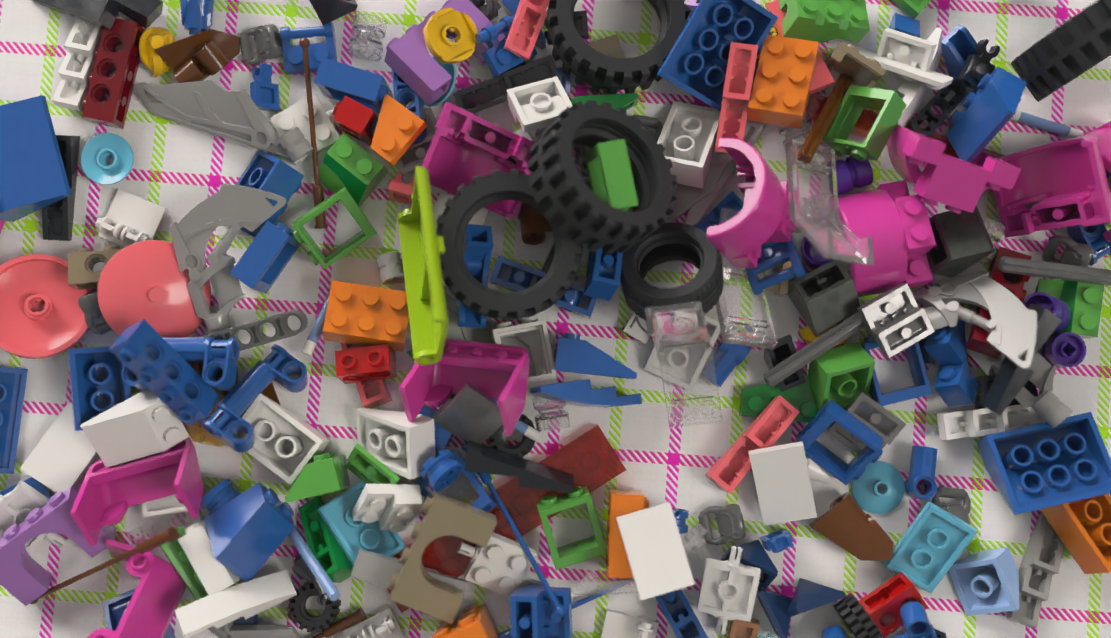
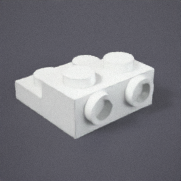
[507,76,572,133]
[352,484,425,533]

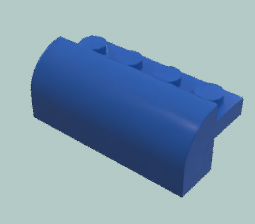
[510,584,573,638]

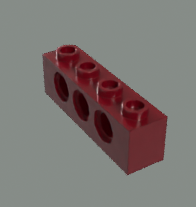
[82,18,145,129]
[965,247,1032,359]

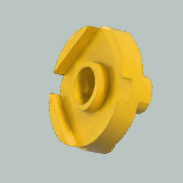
[423,8,478,64]

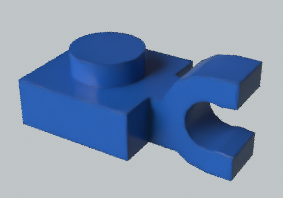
[250,63,280,112]

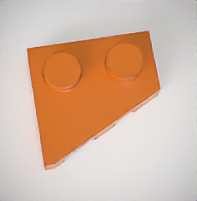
[370,94,427,166]

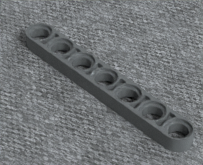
[186,310,308,365]

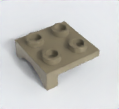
[825,41,886,88]

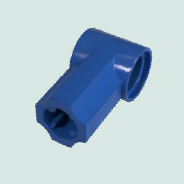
[701,332,752,387]
[905,446,938,499]

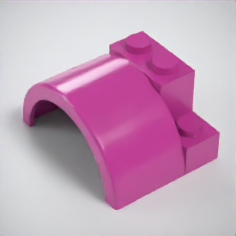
[421,102,535,221]
[887,124,1021,214]
[993,136,1111,238]
[707,138,798,269]
[825,180,936,297]

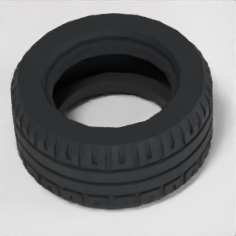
[620,223,724,326]

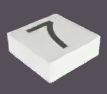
[623,313,657,344]

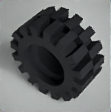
[489,414,535,458]
[289,582,341,633]
[833,593,882,638]

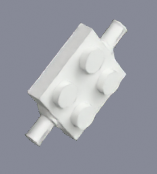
[269,93,340,165]
[0,481,67,554]
[457,532,541,598]
[697,546,761,635]

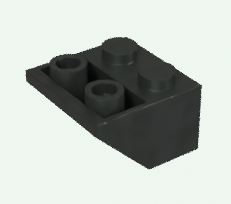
[926,206,995,277]
[787,258,861,337]

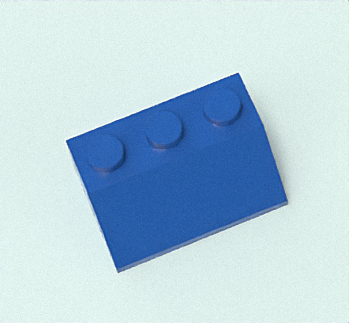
[946,66,1027,162]
[236,149,304,238]
[68,346,131,431]

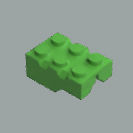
[779,0,870,43]

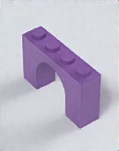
[384,0,506,105]
[0,486,117,606]

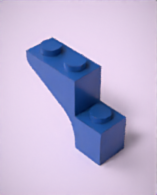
[940,24,1021,101]
[456,224,493,328]
[924,303,979,407]

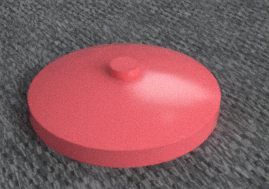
[97,240,211,338]
[0,254,93,359]

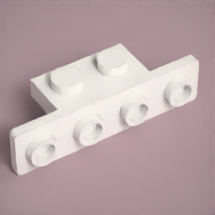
[856,28,953,90]

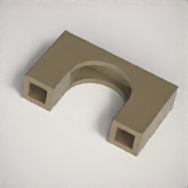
[388,491,497,624]

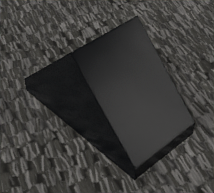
[309,0,358,25]
[763,335,806,392]

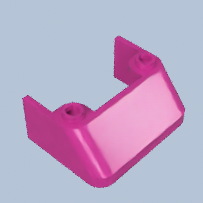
[399,339,530,436]
[70,437,204,546]
[88,539,186,638]

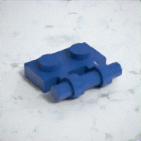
[475,15,538,77]

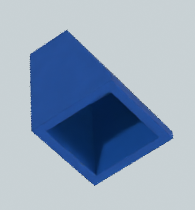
[204,482,295,582]

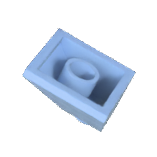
[949,547,1019,616]

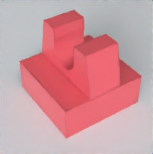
[388,173,414,206]

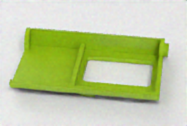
[397,166,448,365]

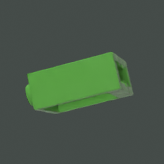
[822,85,907,161]
[584,139,638,212]
[291,187,377,269]
[535,486,607,570]

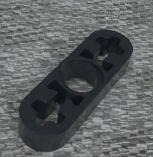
[907,80,966,138]

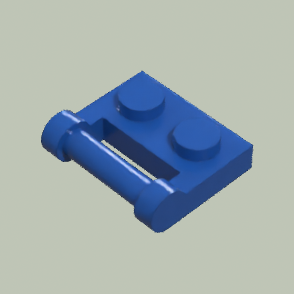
[280,22,337,75]
[745,234,806,295]

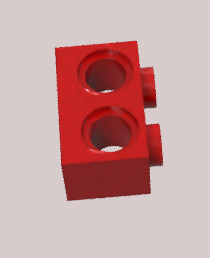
[333,96,378,146]
[335,344,397,384]
[858,572,928,638]

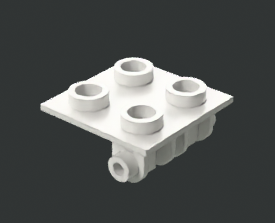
[95,189,167,247]
[342,607,405,638]
[601,610,659,638]

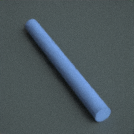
[288,527,340,601]

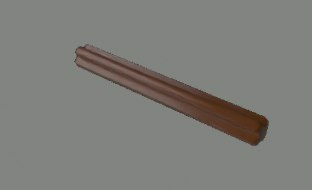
[797,74,853,164]

